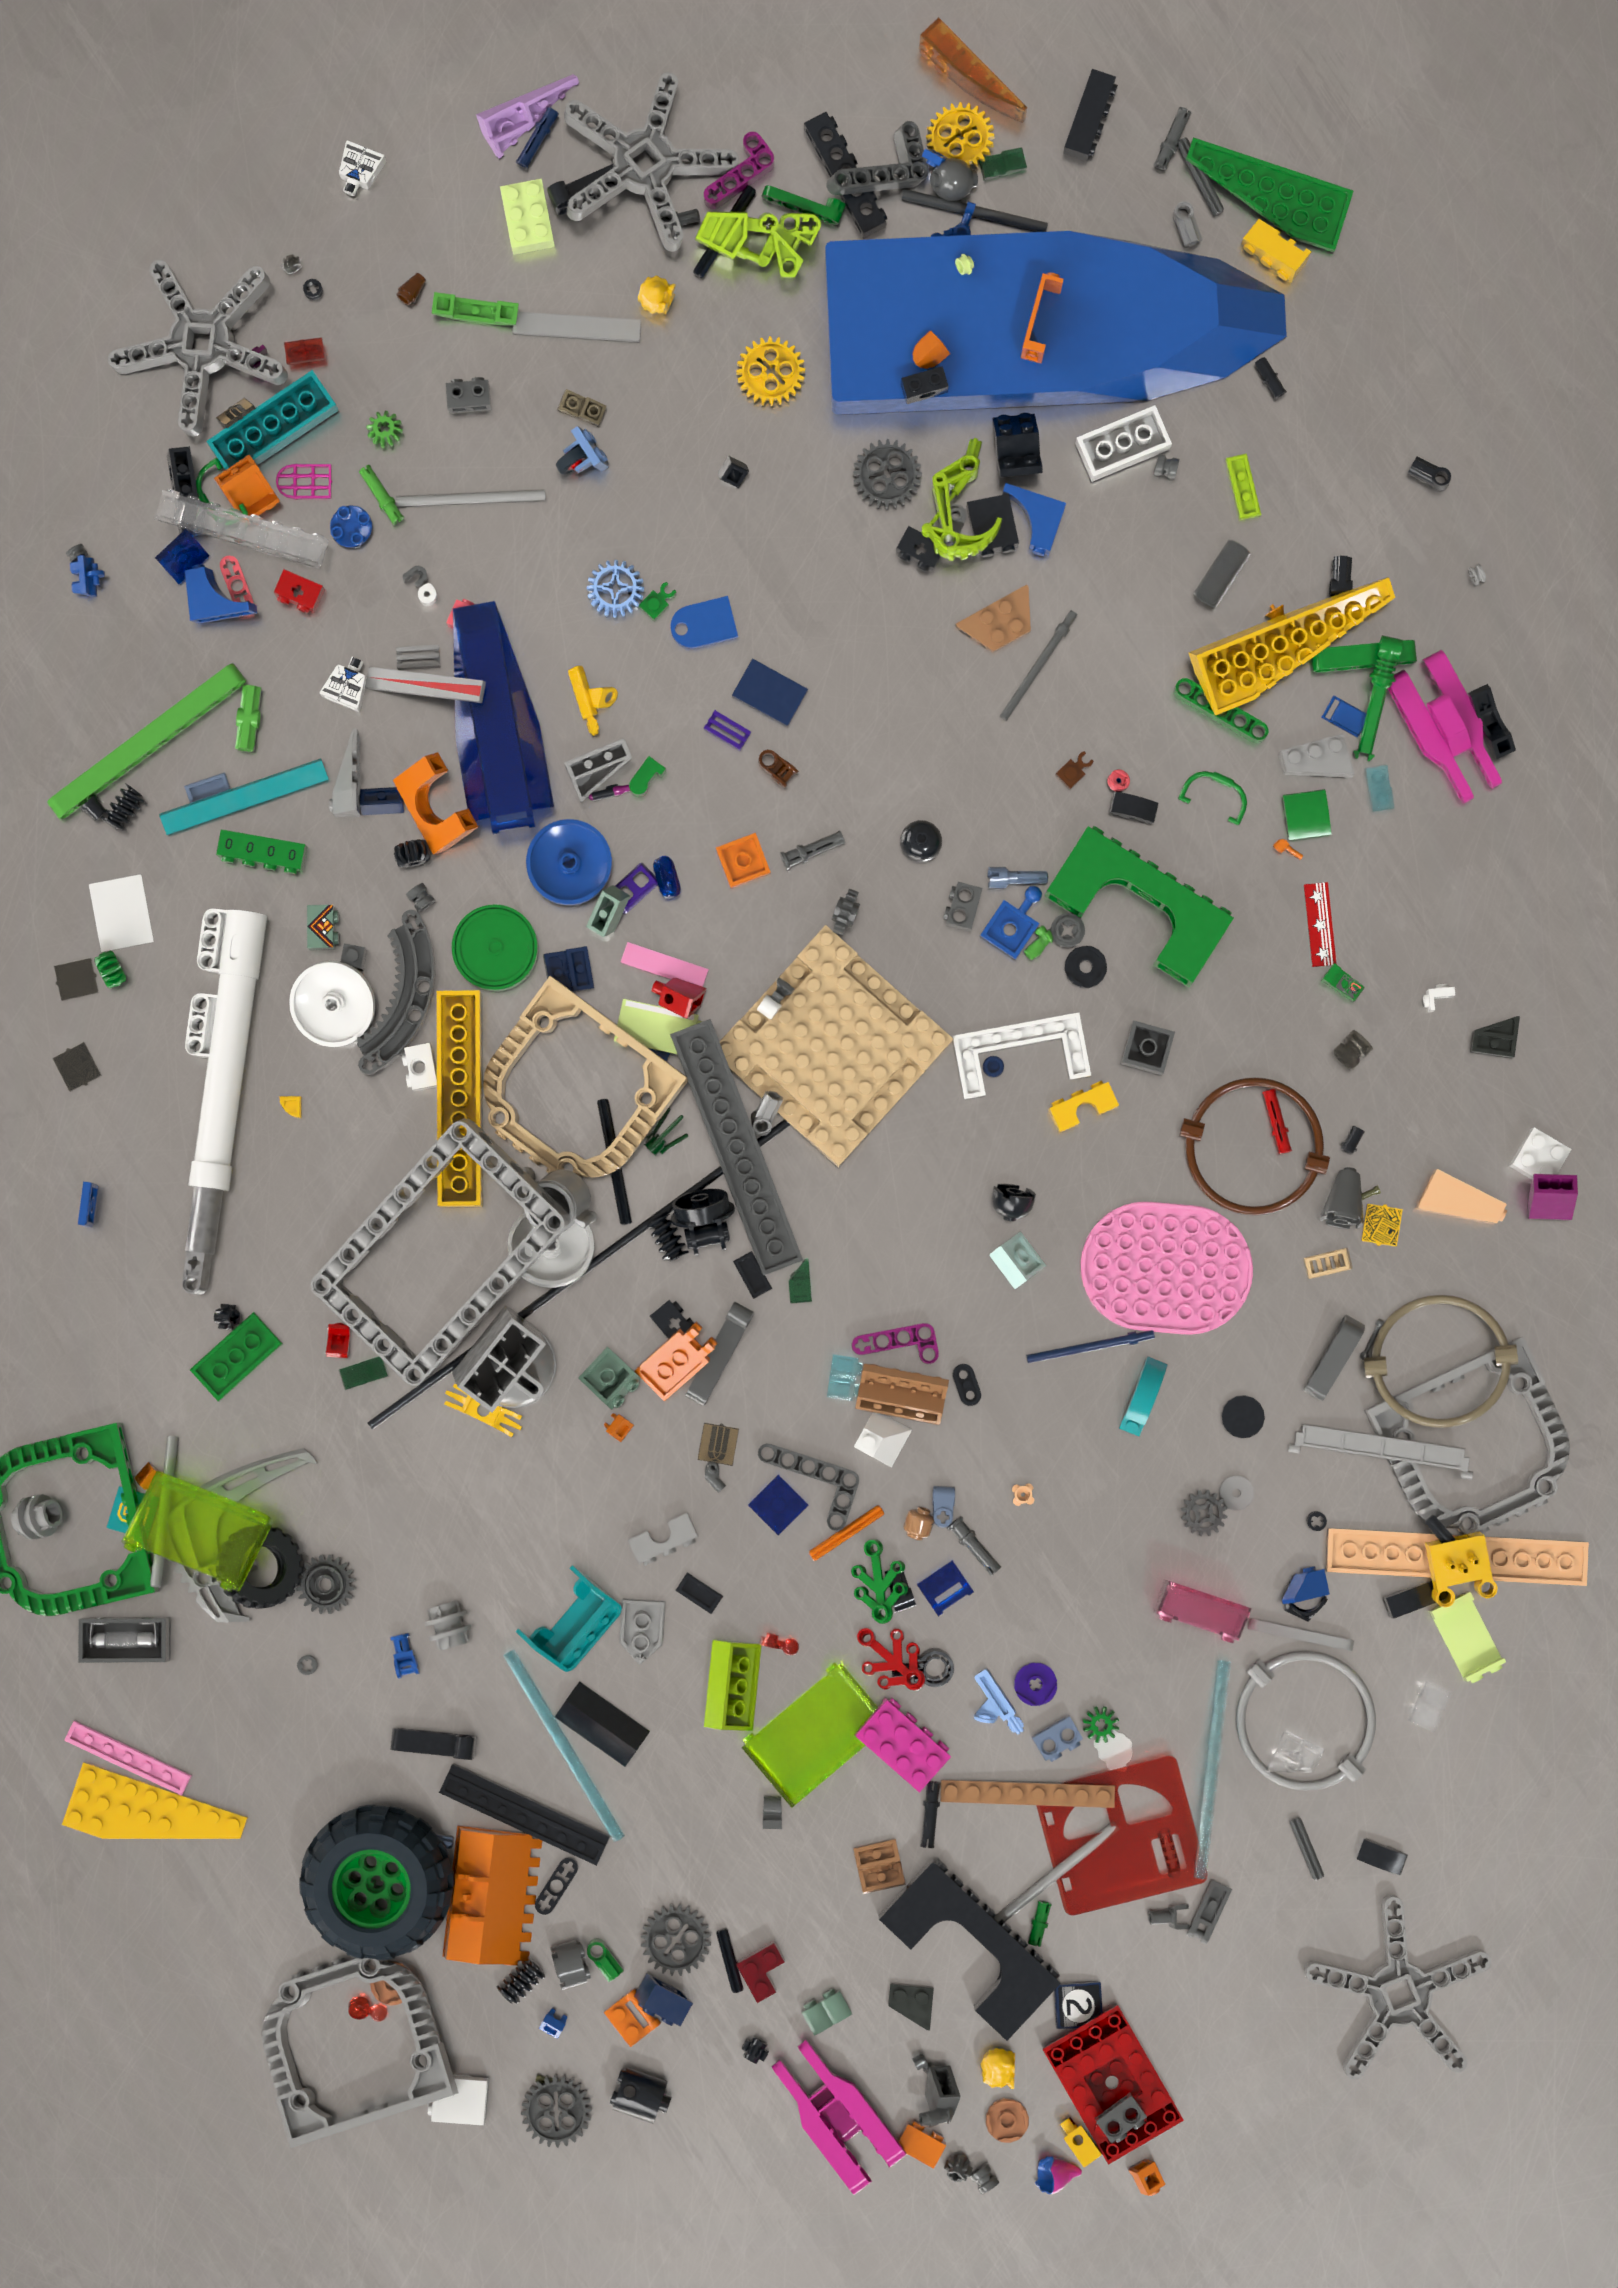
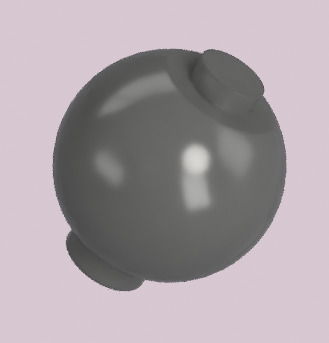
[930,158,978,201]

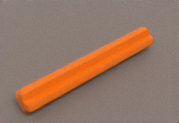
[809,1505,884,1561]

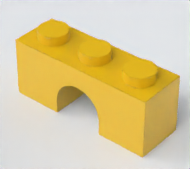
[1049,1081,1119,1133]

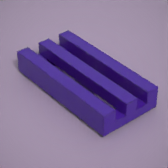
[704,710,751,750]

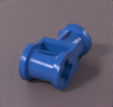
[390,1633,420,1679]

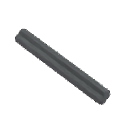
[1177,137,1224,215]

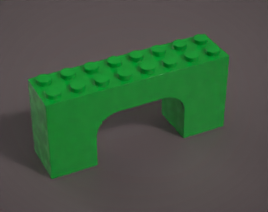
[1045,826,1234,987]

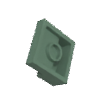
[578,1347,641,1410]

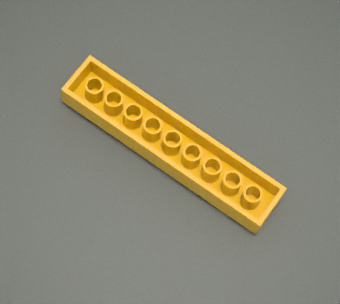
[437,990,483,1207]

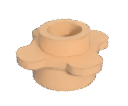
[1012,1483,1034,1506]

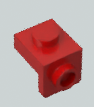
[326,1323,351,1358]

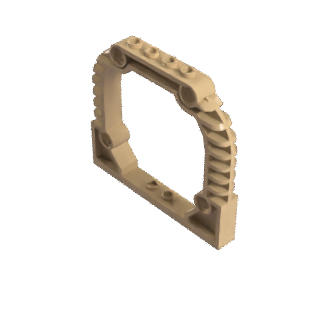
[483,976,688,1178]

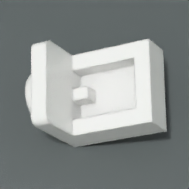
[1423,984,1455,1012]

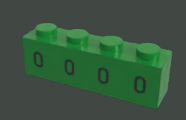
[216,829,307,874]

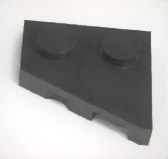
[1471,1016,1520,1058]
[888,1983,934,2031]

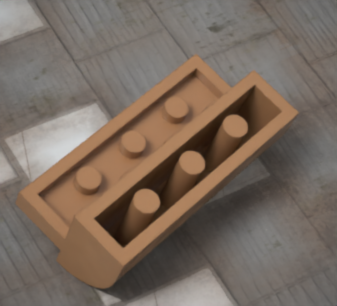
[855,1363,949,1425]

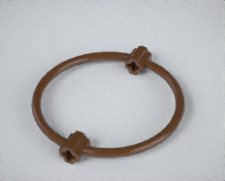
[1179,1077,1330,1215]

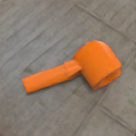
[1273,839,1303,860]

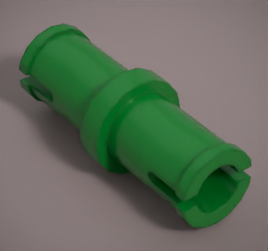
[1028,1900,1052,1947]

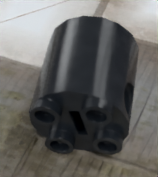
[609,2067,672,2124]

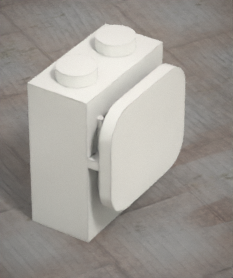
[428,2074,489,2125]

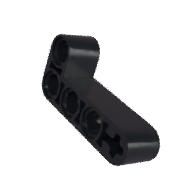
[547,164,616,215]
[390,1728,477,1760]

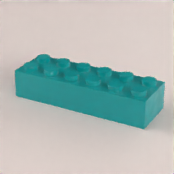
[206,370,339,470]

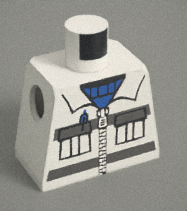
[339,140,386,196]
[320,657,367,712]

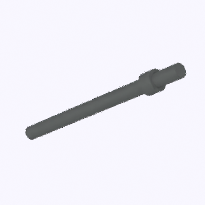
[1000,610,1078,721]

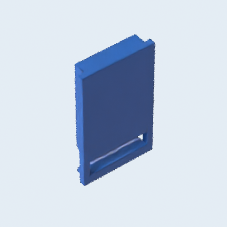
[1321,695,1366,738]

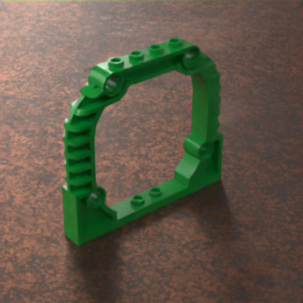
[0,1423,159,1616]

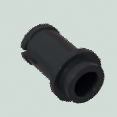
[1341,1126,1365,1155]

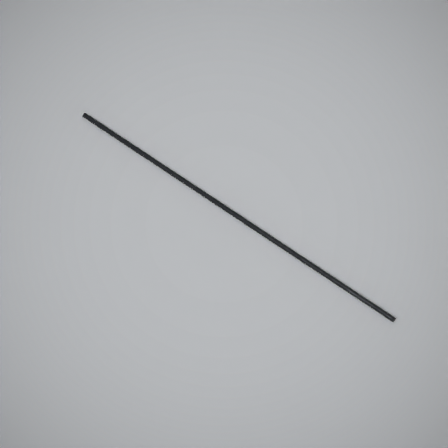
[367,1119,790,1429]

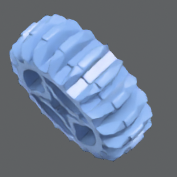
[587,560,644,618]

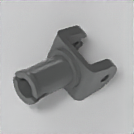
[1149,1904,1189,1930]

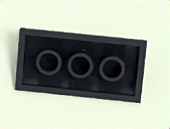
[555,1681,650,1767]

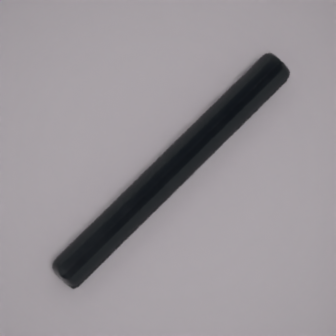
[693,185,756,278]

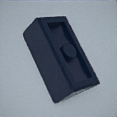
[360,787,404,815]

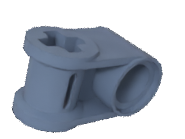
[932,1486,955,1528]

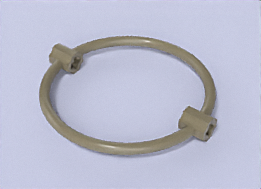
[1364,1295,1518,1428]

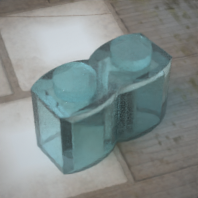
[827,1354,862,1401]

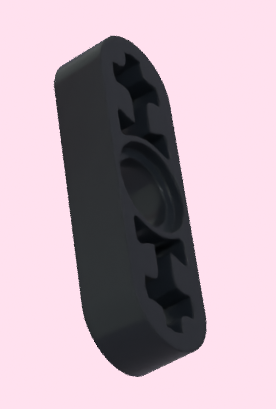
[535,1857,578,1915]

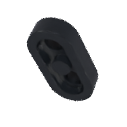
[953,1364,981,1406]

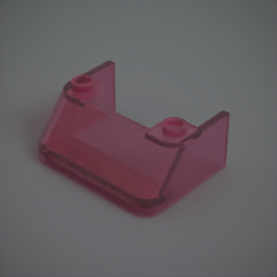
[1154,1579,1252,1643]

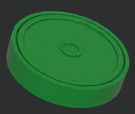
[452,904,538,992]

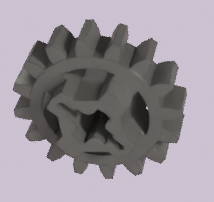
[831,889,860,935]
[1181,1490,1228,1537]

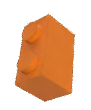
[897,2121,946,2169]

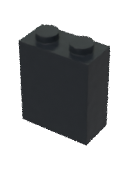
[966,494,1019,557]

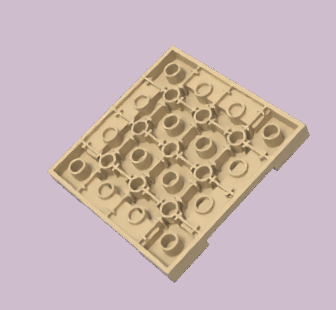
[720,925,953,1168]

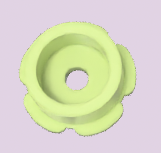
[955,254,974,275]

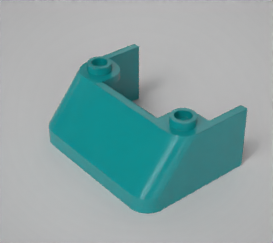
[515,1565,622,1672]

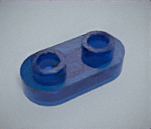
[653,856,681,899]

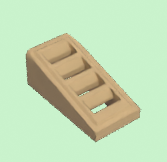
[1304,1248,1353,1279]

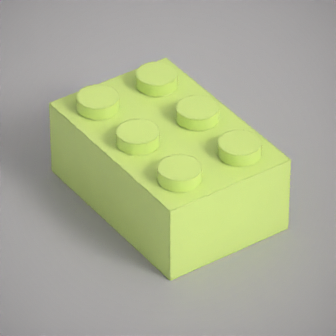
[500,179,555,255]

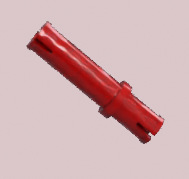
[1262,1089,1292,1154]

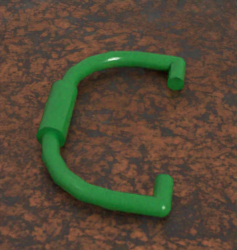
[196,458,248,526]
[1178,771,1247,825]

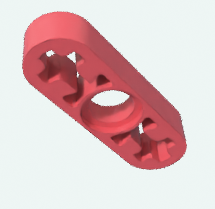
[220,555,255,616]

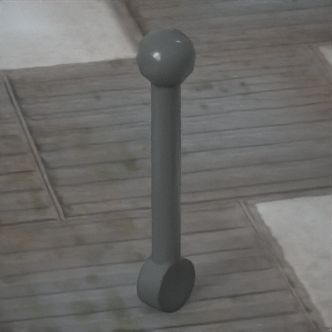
[1360,1319,1384,1361]

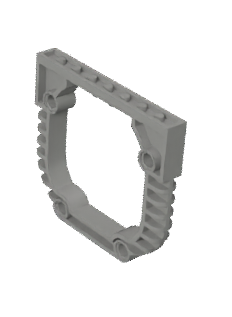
[1365,1337,1570,1534]
[262,1957,458,2148]

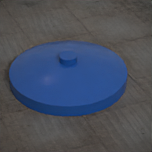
[526,819,612,905]

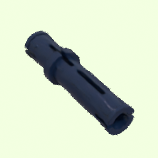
[516,107,559,169]

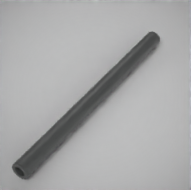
[902,189,1048,232]

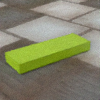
[1225,453,1261,521]

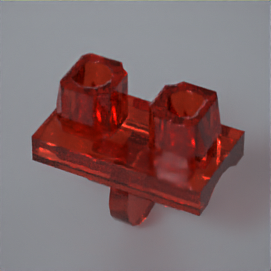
[284,337,325,365]

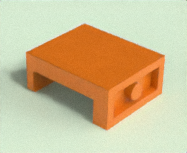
[214,455,280,524]

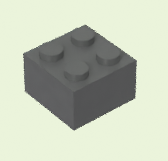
[1121,1020,1175,1075]

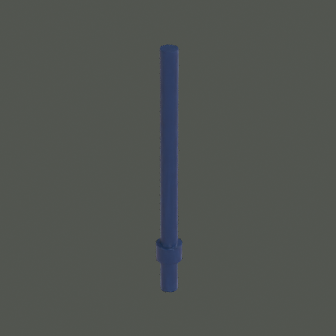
[1026,1330,1155,1363]

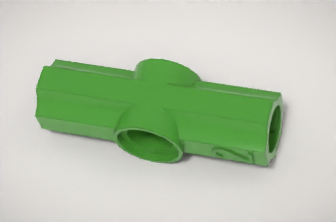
[235,685,262,752]

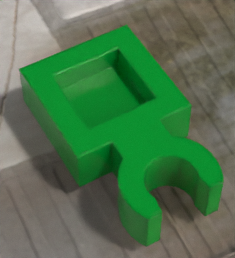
[639,582,677,621]

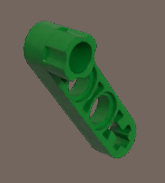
[761,185,846,225]

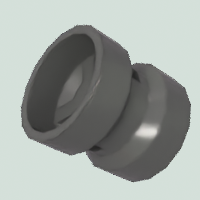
[1154,454,1180,480]
[406,883,435,912]
[970,2163,999,2194]

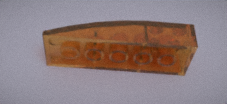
[919,17,1027,123]

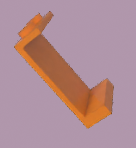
[1021,272,1064,363]

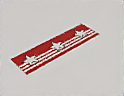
[1304,882,1337,967]

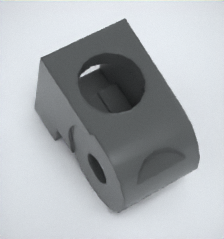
[763,1796,782,1829]

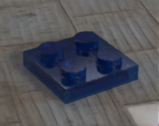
[155,529,210,584]
[748,1474,809,1535]

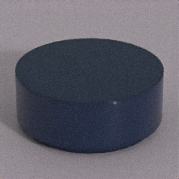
[983,1056,1004,1078]

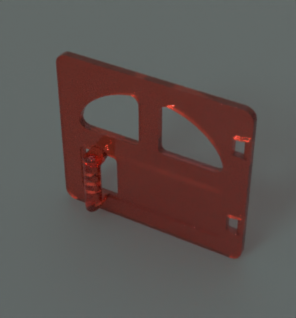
[1036,1755,1208,1916]

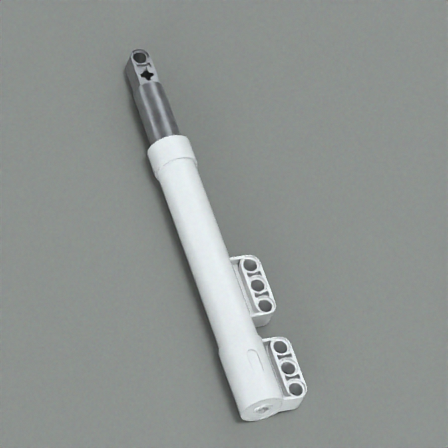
[182,909,267,1295]

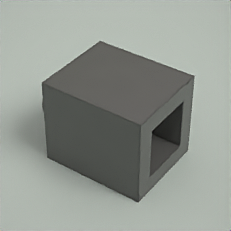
[340,943,367,971]

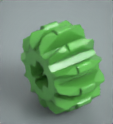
[366,411,403,448]

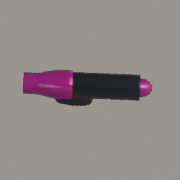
[588,784,630,801]

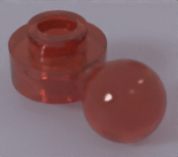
[759,1633,799,1656]
[348,1997,388,2022]

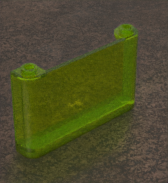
[121,1471,274,1592]
[741,1662,878,1808]

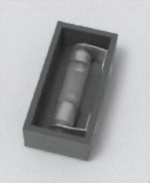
[78,1617,169,1663]

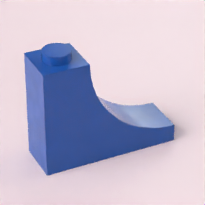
[1002,483,1066,556]
[185,565,257,624]

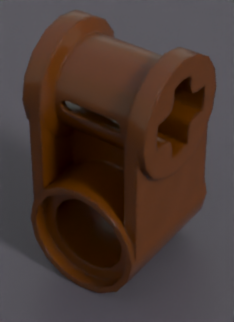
[758,749,799,788]

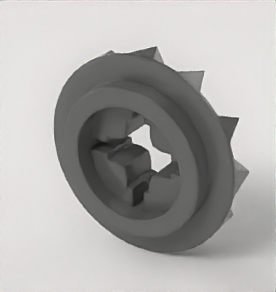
[1051,913,1085,948]

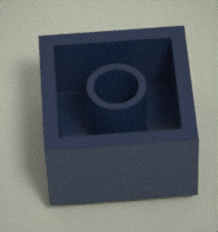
[634,1973,693,2026]

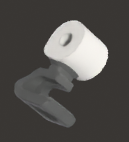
[403,565,437,606]
[757,977,795,1020]

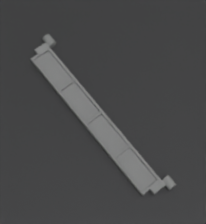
[1289,1424,1473,1480]

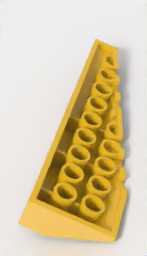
[1188,577,1395,715]

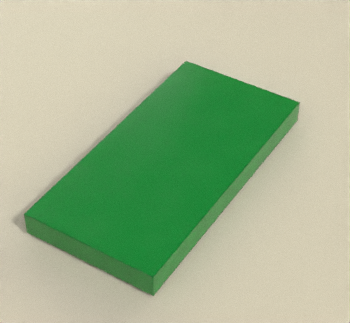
[190,1312,283,1402]

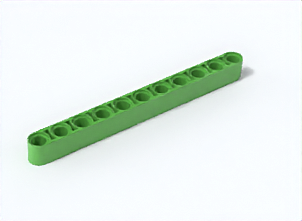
[47,663,246,820]

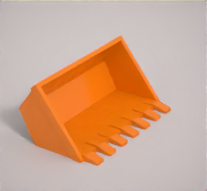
[442,1825,542,1965]

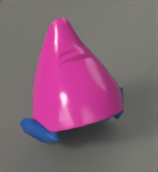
[1035,2157,1082,2194]

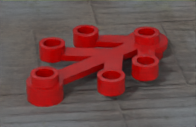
[857,1628,925,1691]

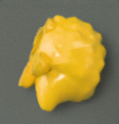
[637,275,676,314]
[981,2048,1015,2089]

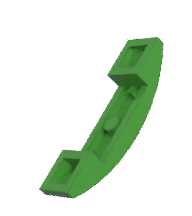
[431,292,519,325]

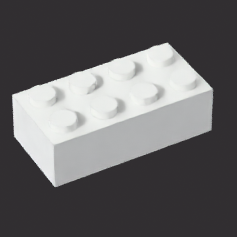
[1075,405,1172,482]

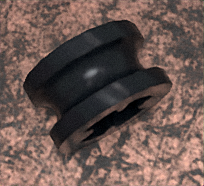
[303,279,323,300]
[1306,1511,1327,1531]

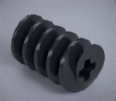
[100,783,146,831]
[647,1214,689,1262]
[496,1957,545,2004]

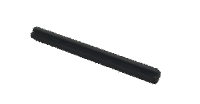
[597,1099,632,1225]

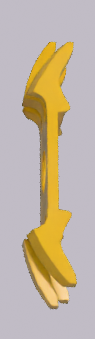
[444,1383,522,1437]

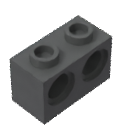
[943,882,983,932]
[1095,2093,1147,2143]

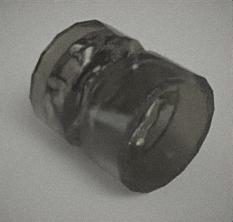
[1332,1030,1373,1071]

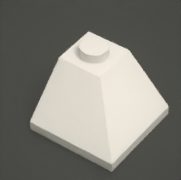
[854,1412,912,1468]

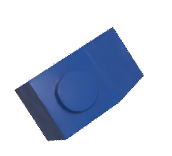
[1282,1566,1330,1604]

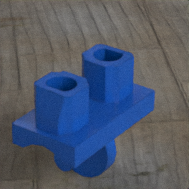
[70,555,105,597]

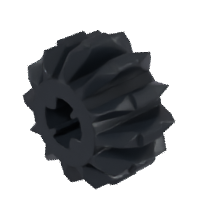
[394,839,430,868]

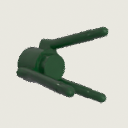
[644,1108,688,1156]

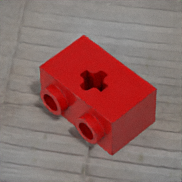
[274,569,325,613]

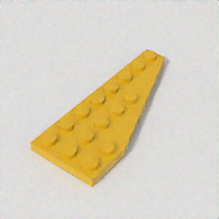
[62,1762,248,1839]

